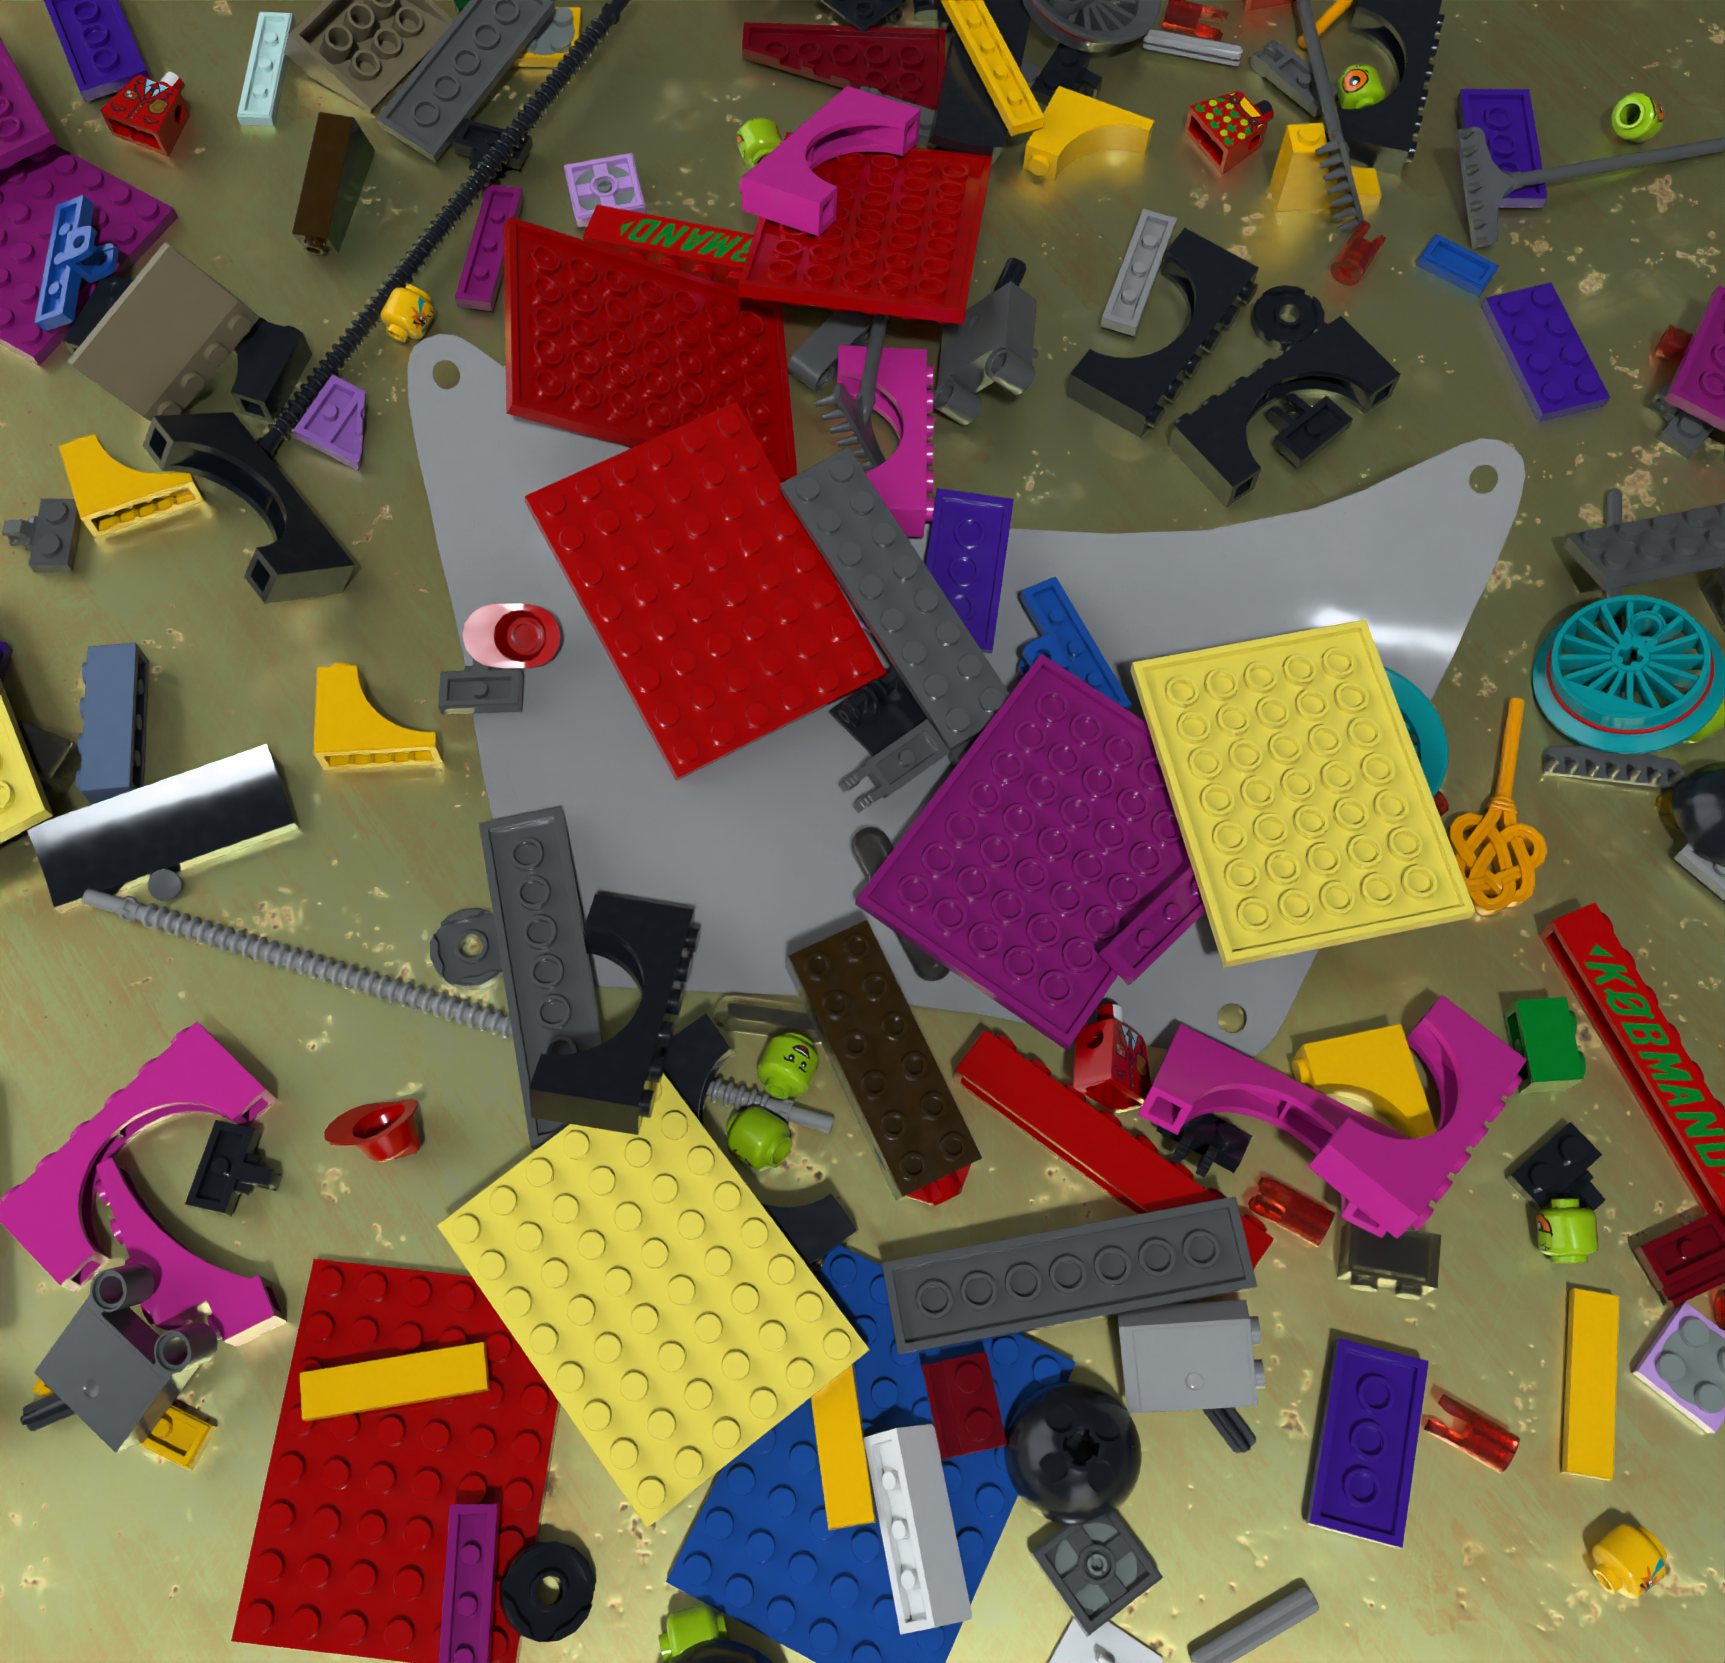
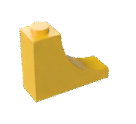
[1023,86,1155,181]
[1270,122,1382,212]
[58,434,204,538]
[313,662,444,770]
[1292,1024,1437,1139]

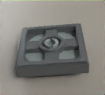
[1030,1511,1163,1637]

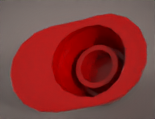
[462,603,561,668]
[324,1099,420,1163]

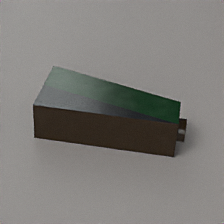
[292,112,375,255]

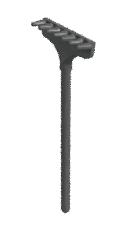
[1295,0,1366,233]
[1456,127,1725,250]
[814,314,888,471]
[1543,488,1685,789]

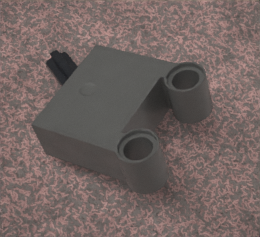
[933,258,1038,426]
[20,1263,218,1453]

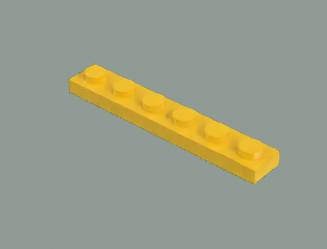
[941,0,1045,136]

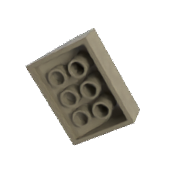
[284,0,454,113]
[67,242,260,421]

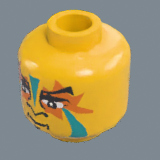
[380,285,435,343]
[1592,1524,1667,1598]

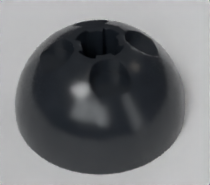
[1672,761,1725,867]
[1004,1381,1142,1525]

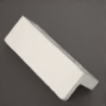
[864,1424,972,1635]

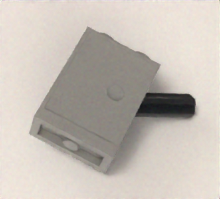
[1118,1300,1265,1453]

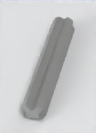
[1143,29,1243,67]
[1190,1587,1319,1663]

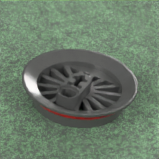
[1022,0,1161,52]

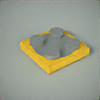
[511,7,583,67]

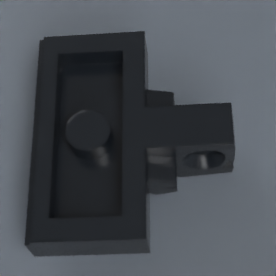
[1030,43,1102,106]
[453,119,533,176]
[185,1120,282,1217]
[1506,1122,1606,1212]

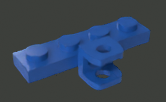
[35,195,119,331]
[1018,576,1132,711]

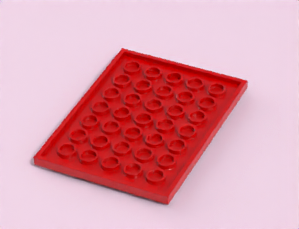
[738,132,992,324]
[503,216,797,483]
[525,401,886,781]
[231,1259,561,1663]

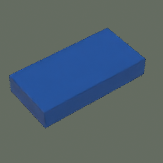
[1417,234,1499,298]

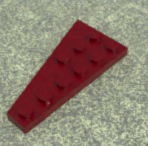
[742,22,946,111]

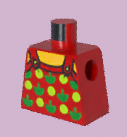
[1184,91,1274,175]

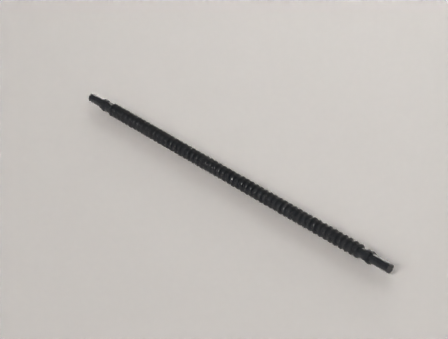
[239,0,631,476]

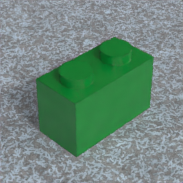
[1503,997,1586,1094]

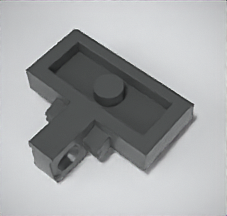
[1649,383,1715,459]
[2,499,81,572]
[438,659,523,715]

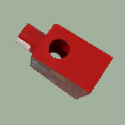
[100,72,189,157]
[1073,1004,1151,1114]

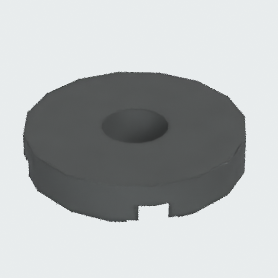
[430,908,503,991]

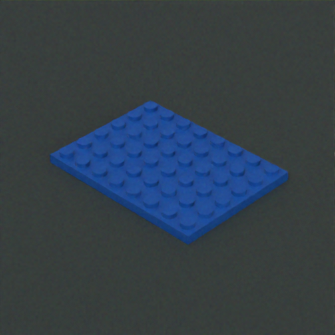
[666,1245,1076,1663]

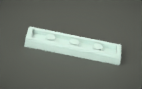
[237,12,296,126]

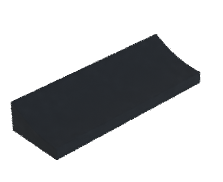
[928,0,1031,168]
[27,744,299,913]

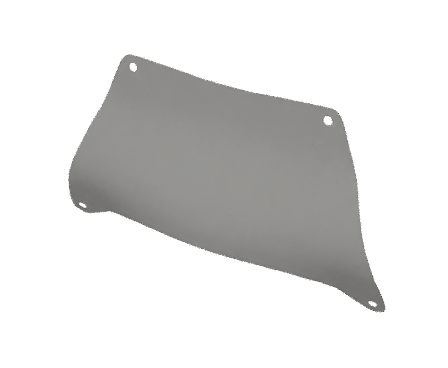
[407,334,1526,1058]

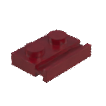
[1633,1212,1725,1309]
[921,1352,1007,1461]

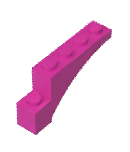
[95,1158,287,1347]

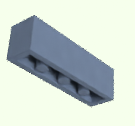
[75,642,149,804]

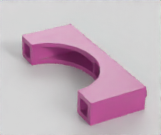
[739,86,921,236]
[837,345,934,537]
[1308,995,1527,1239]
[0,1022,277,1292]
[1138,1024,1413,1238]

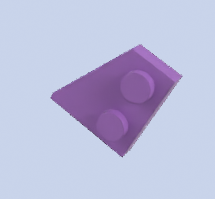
[293,374,366,471]

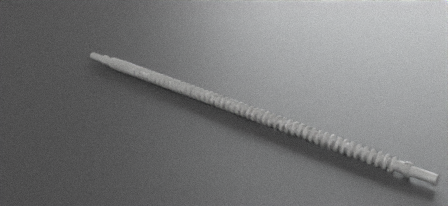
[82,888,835,1134]

